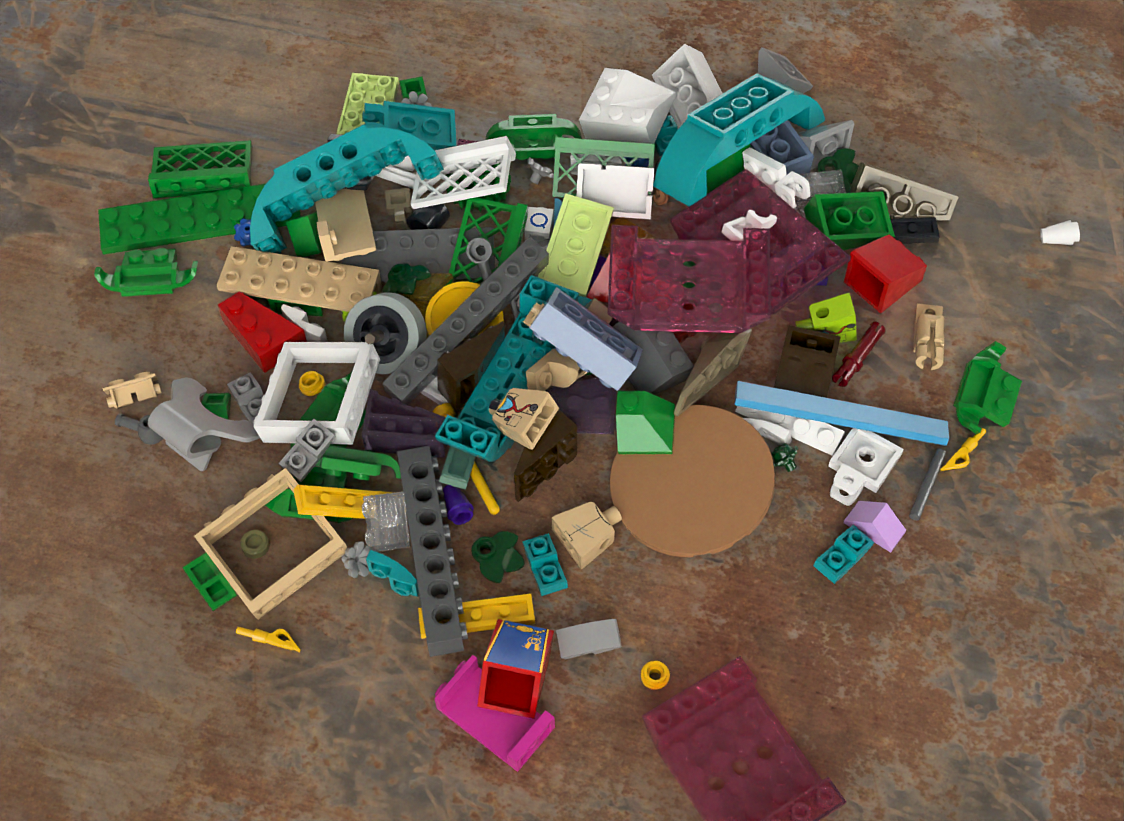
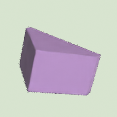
[844,501,906,553]

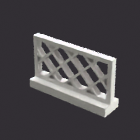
[411,136,516,209]

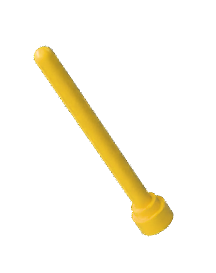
[432,403,500,515]

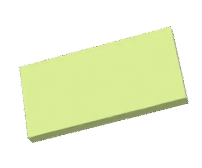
[336,73,399,135]

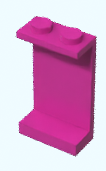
[435,655,555,772]

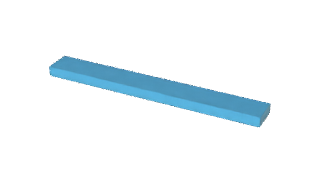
[735,381,949,446]

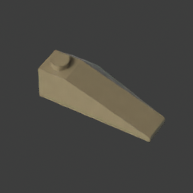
[850,161,959,220]
[674,327,752,417]

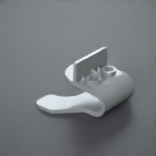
[148,377,260,471]

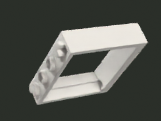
[253,342,380,445]

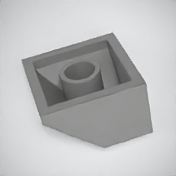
[758,47,813,93]
[798,120,854,170]

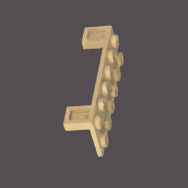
[315,189,376,262]
[217,246,382,312]

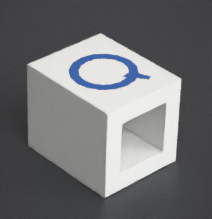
[524,207,554,242]

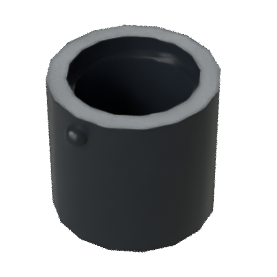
[406,196,450,230]

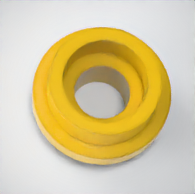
[299,371,325,396]
[641,661,670,690]

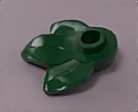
[817,148,859,193]
[383,263,431,295]
[471,531,525,583]

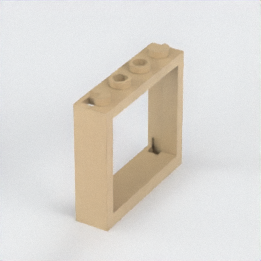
[194,468,347,620]

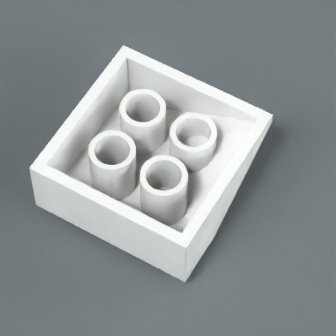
[579,68,676,144]

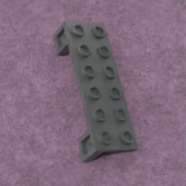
[342,227,495,282]

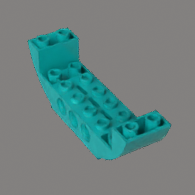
[653,73,825,206]
[250,124,444,254]
[435,275,579,462]

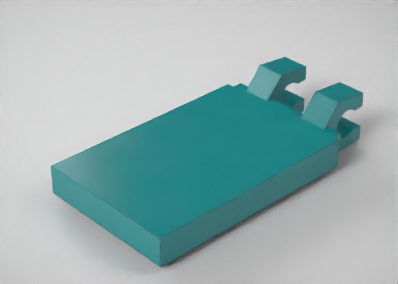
[362,101,456,150]

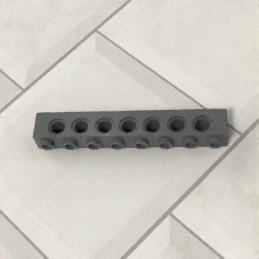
[383,237,549,409]
[397,446,468,657]

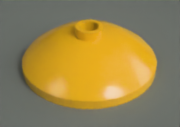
[425,282,504,336]

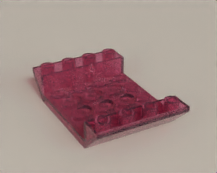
[607,225,771,333]
[642,656,846,821]

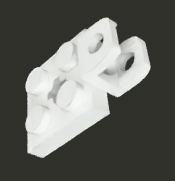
[742,147,811,210]
[828,428,904,506]

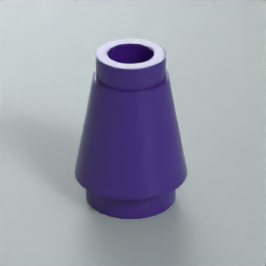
[443,485,474,525]

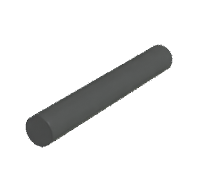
[909,448,946,521]

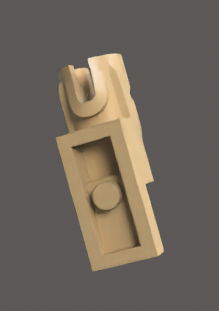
[913,303,944,370]
[526,349,588,391]

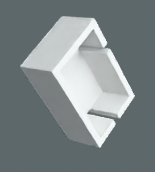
[576,163,655,219]

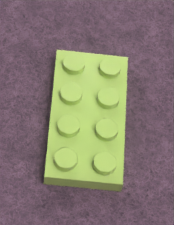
[538,193,614,297]

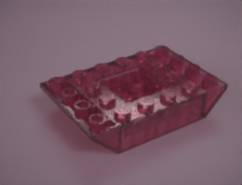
[670,169,851,315]

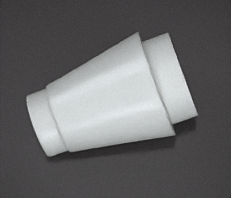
[1040,220,1080,245]

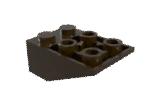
[437,321,505,411]
[774,325,841,398]
[514,409,577,502]

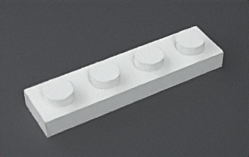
[735,406,845,456]

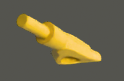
[940,428,986,471]
[236,626,301,653]

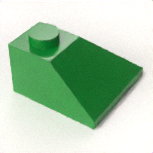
[616,391,676,454]

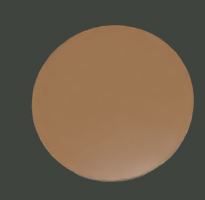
[610,405,775,557]

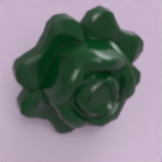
[771,443,799,472]

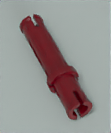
[832,321,886,387]

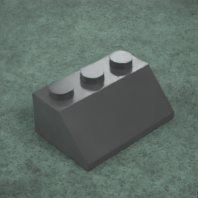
[613,303,694,395]

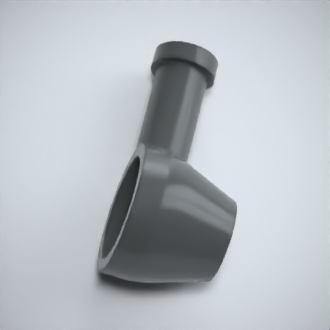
[466,237,493,281]
[115,413,163,445]

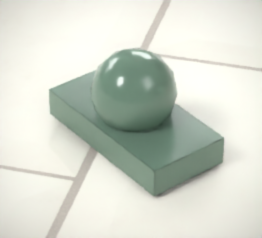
[439,446,476,490]

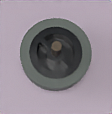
[344,293,427,374]

